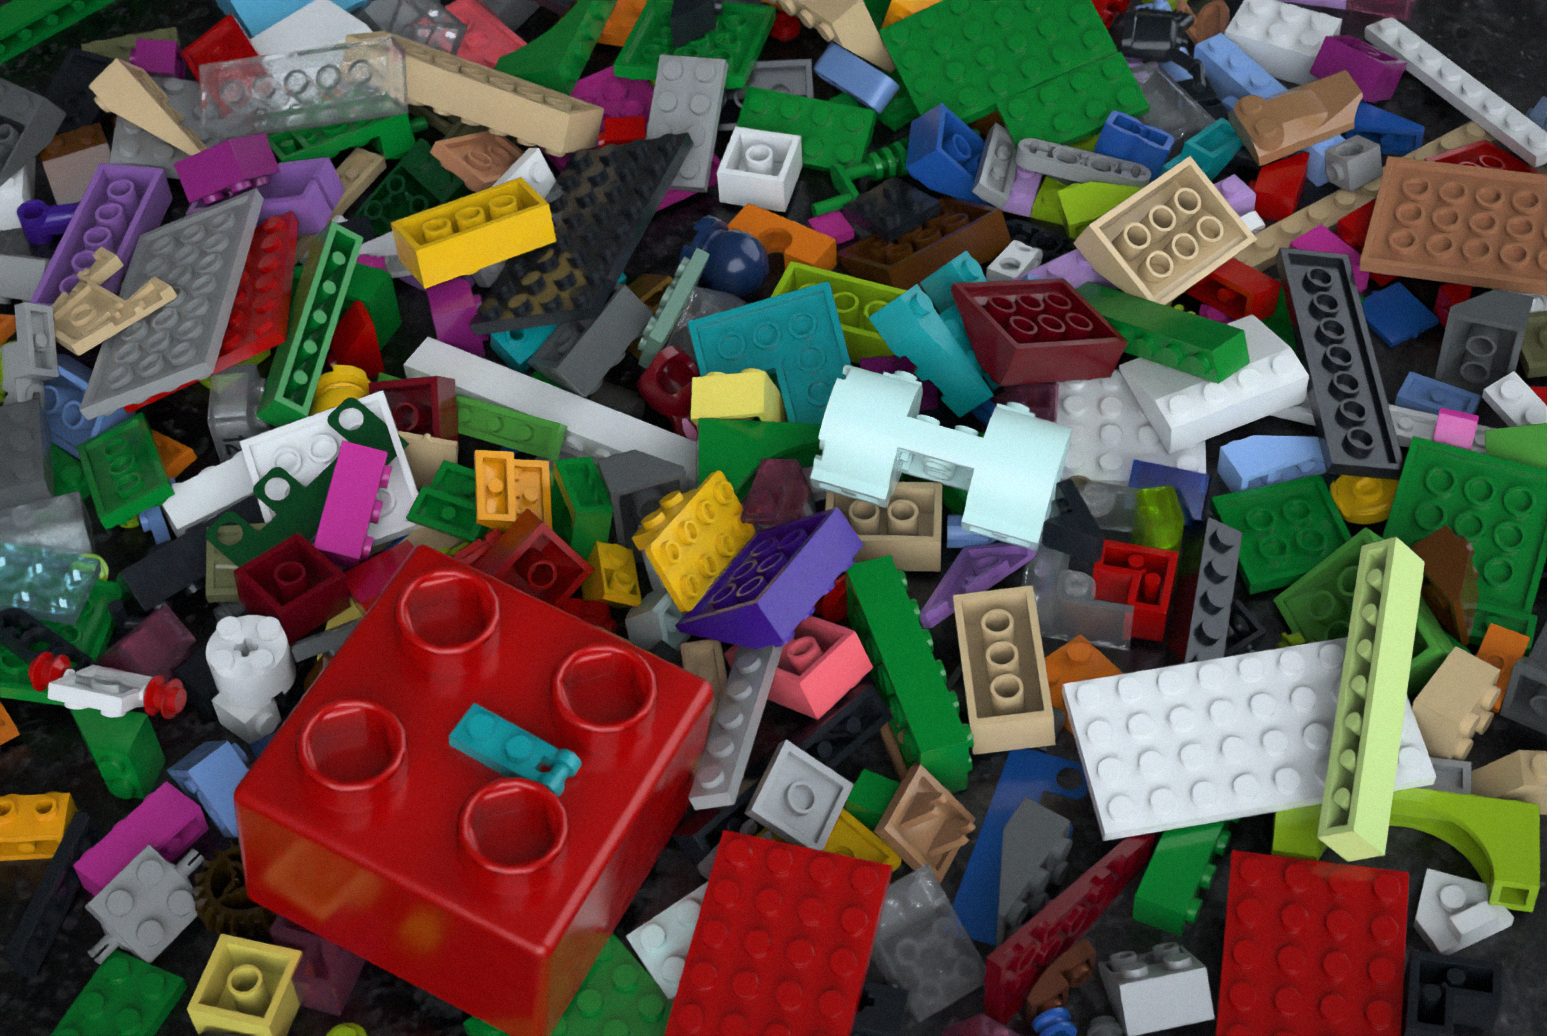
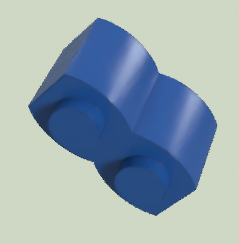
[1093,111,1175,183]

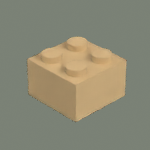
[1412,646,1501,761]

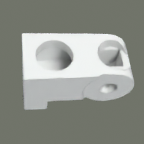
[986,240,1043,282]

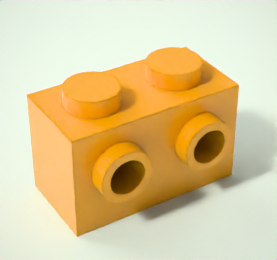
[0,792,79,861]

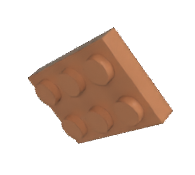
[430,131,524,192]

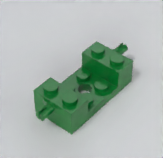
[266,93,428,163]

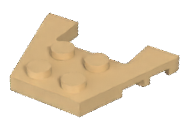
[52,247,177,356]

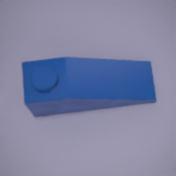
[1340,101,1424,156]

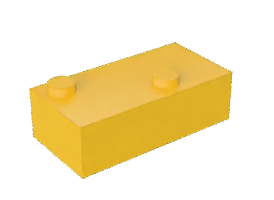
[390,177,556,289]

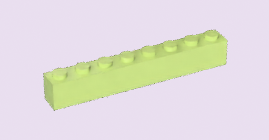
[1317,537,1425,862]

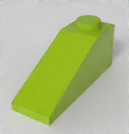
[1057,181,1143,239]

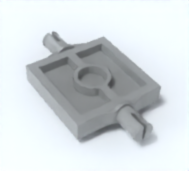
[85,845,204,964]

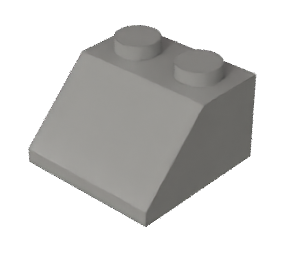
[0,253,51,304]

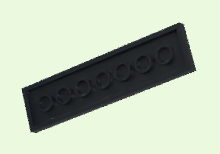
[1275,247,1404,480]

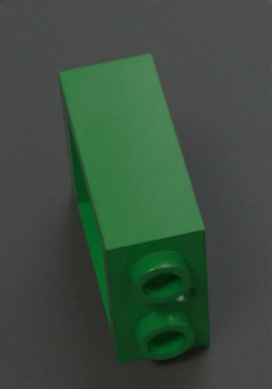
[550,456,614,561]

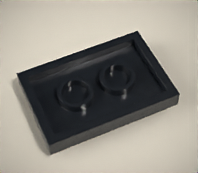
[43,48,115,135]

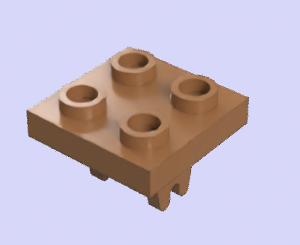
[874,764,976,885]

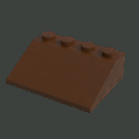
[837,195,1011,294]

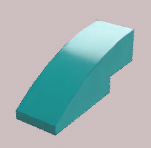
[1159,117,1244,181]

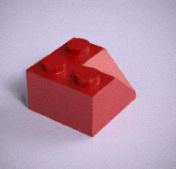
[474,508,595,609]

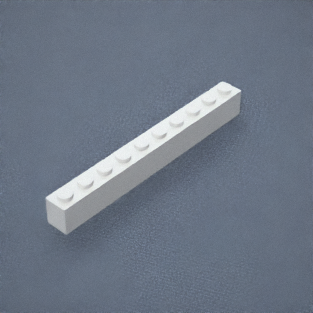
[403,337,696,491]

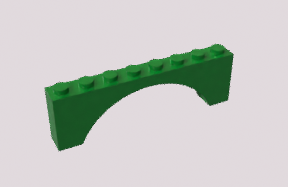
[494,0,617,96]
[696,418,985,515]

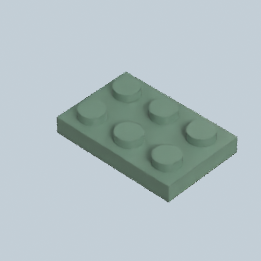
[637,248,710,369]

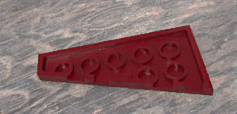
[983,833,1155,1034]

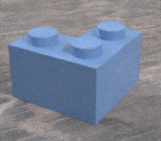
[166,741,249,838]

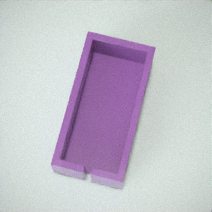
[186,157,345,235]

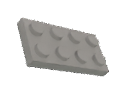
[645,55,728,193]

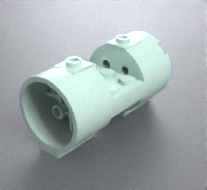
[810,364,1073,551]

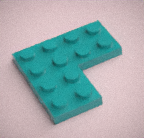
[688,281,852,424]

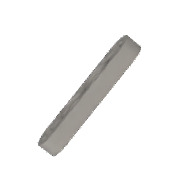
[1015,138,1151,188]

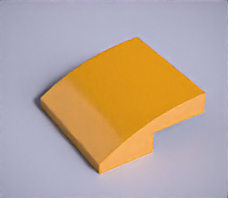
[474,450,552,531]

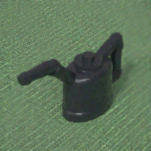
[1120,6,1206,92]

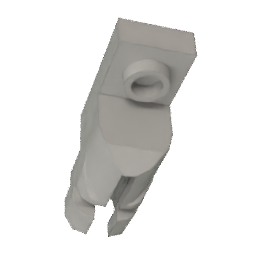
[0,302,59,411]

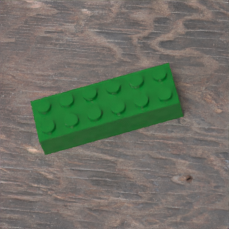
[845,555,974,793]

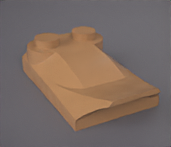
[1228,70,1363,167]

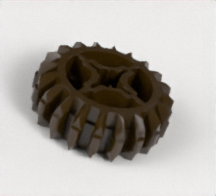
[192,840,289,941]

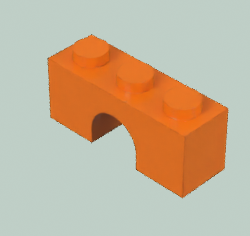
[728,203,837,271]

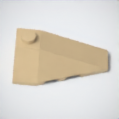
[88,58,208,156]

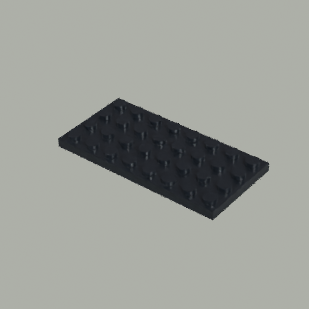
[469,132,694,336]

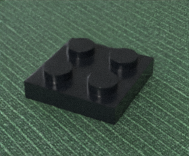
[843,177,941,243]

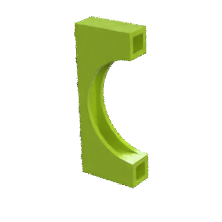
[1270,788,1540,912]

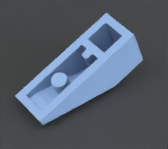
[1217,435,1326,493]

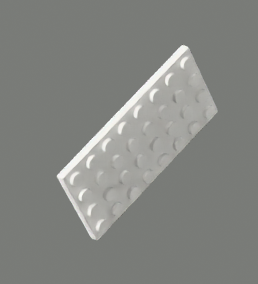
[1062,637,1436,841]

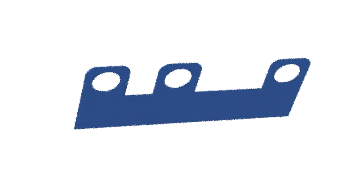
[943,748,1088,946]

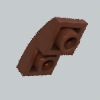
[1026,938,1096,1027]

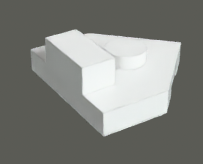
[1413,868,1514,955]

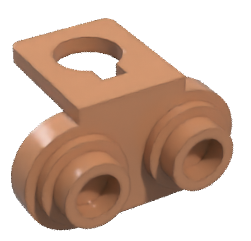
[1177,0,1230,45]

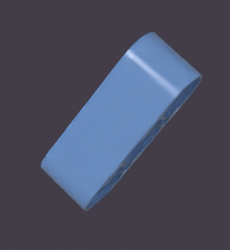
[812,42,900,115]

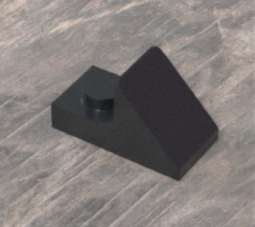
[1041,478,1105,563]

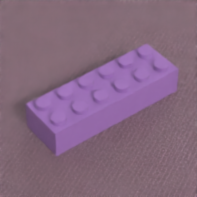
[30,163,173,343]

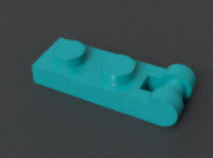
[449,703,582,798]

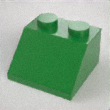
[69,707,166,800]

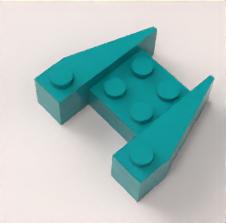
[869,250,1000,418]

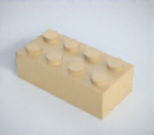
[953,585,1056,755]

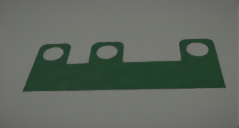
[206,398,409,567]

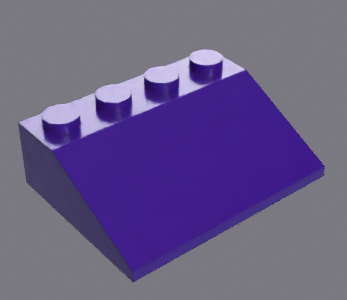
[675,507,863,649]

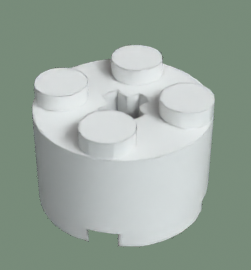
[206,615,296,709]

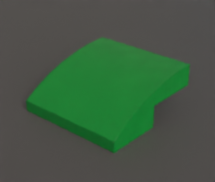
[406,460,490,543]

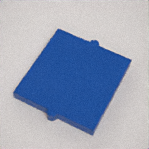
[1362,282,1439,347]

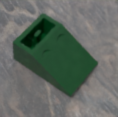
[354,138,476,237]

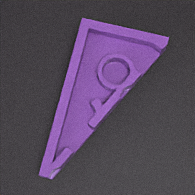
[920,543,1037,628]

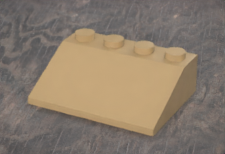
[768,0,895,73]
[1073,156,1257,305]

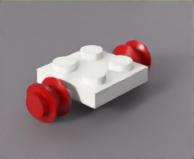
[28,651,187,719]

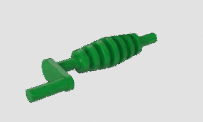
[811,128,981,217]

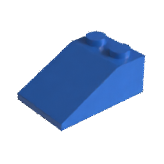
[906,103,997,208]

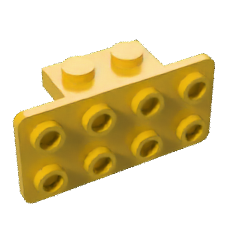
[632,470,755,613]

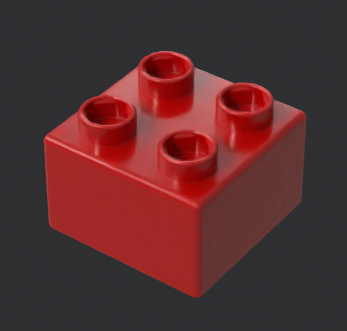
[233,544,714,1036]

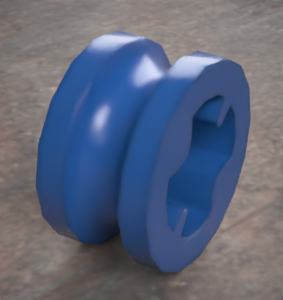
[1032,1007,1077,1036]

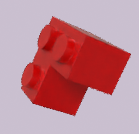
[1091,539,1179,642]

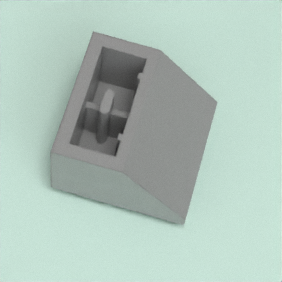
[1098,942,1215,1036]

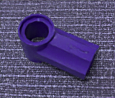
[17,200,80,245]

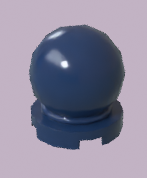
[679,215,769,300]

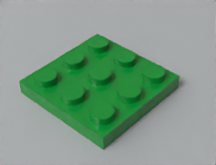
[1210,474,1352,594]

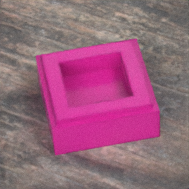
[808,210,854,245]

